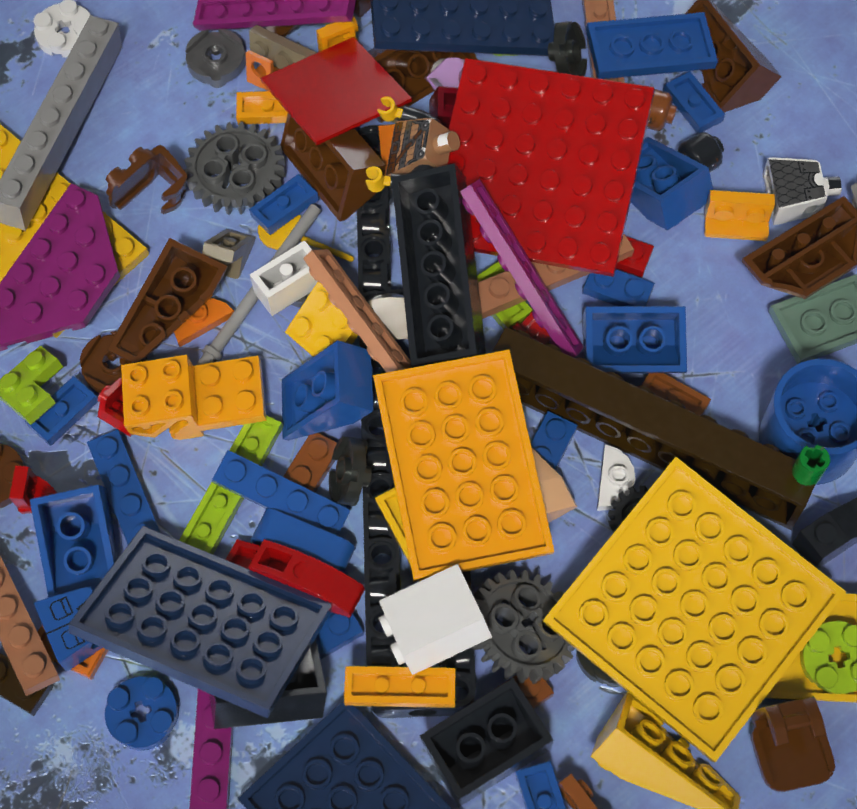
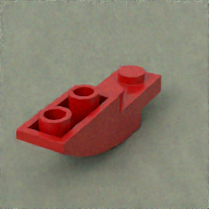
[225,539,365,617]

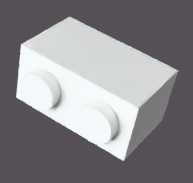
[250,241,318,316]

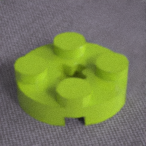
[800,621,857,694]

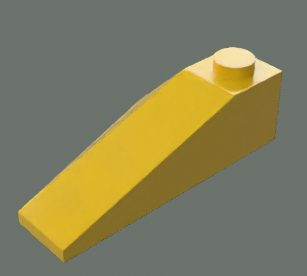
[591,692,741,809]

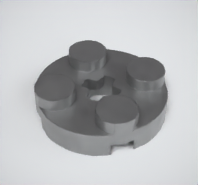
[185,29,246,88]

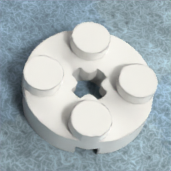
[33,0,90,58]

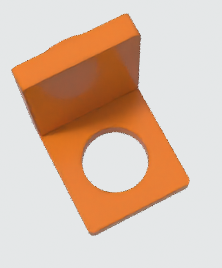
[246,50,279,91]

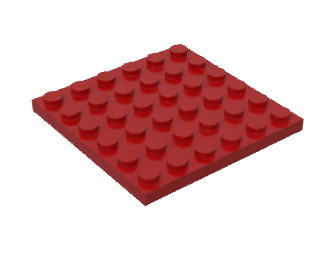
[448,58,655,277]

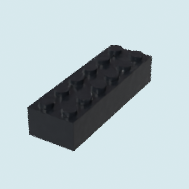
[392,163,486,368]

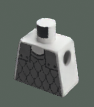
[762,157,842,225]

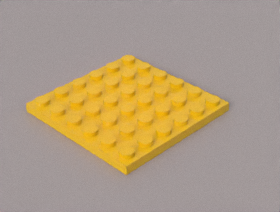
[543,457,846,762]

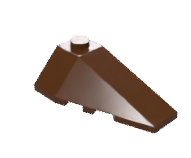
[685,0,782,113]
[107,238,228,363]

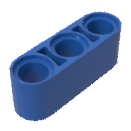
[251,508,356,573]

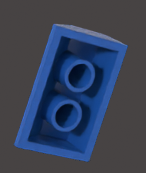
[583,306,687,373]

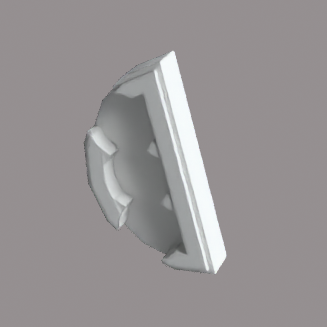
[597,444,635,511]

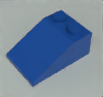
[631,137,713,231]
[282,340,374,441]
[30,485,117,598]

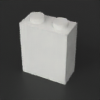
[378,564,492,675]

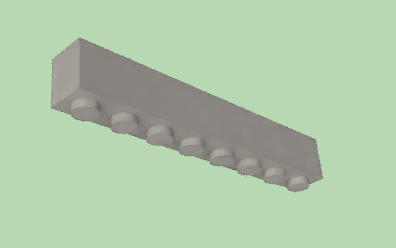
[0,15,122,231]

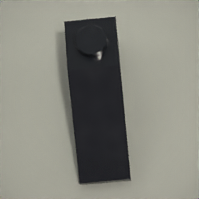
[792,498,857,569]

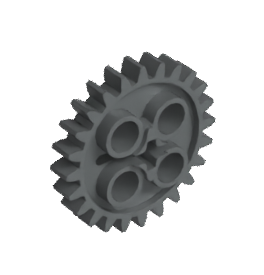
[184,122,286,215]
[472,570,575,684]

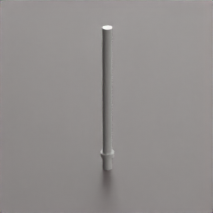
[196,204,321,365]

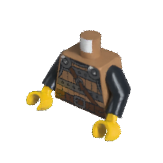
[365,96,460,193]

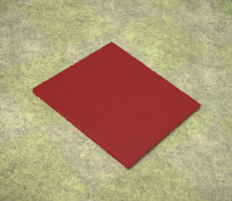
[260,37,412,145]

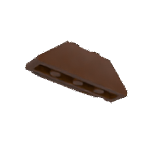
[742,196,857,299]

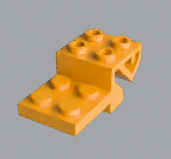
[121,355,267,440]

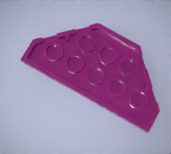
[0,183,120,351]

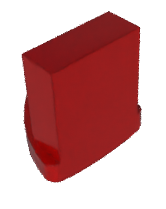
[9,465,57,514]

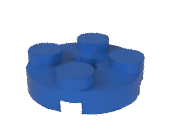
[105,676,179,751]

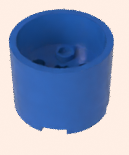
[759,359,857,485]

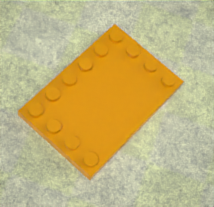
[373,349,554,581]

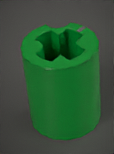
[792,445,830,486]

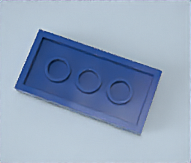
[586,12,718,79]

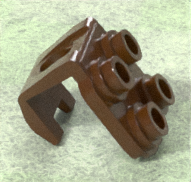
[106,145,187,215]
[751,696,835,792]

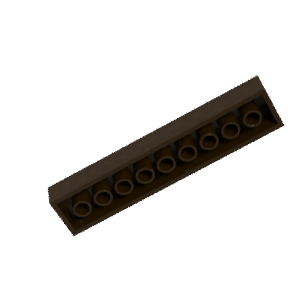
[492,327,816,530]

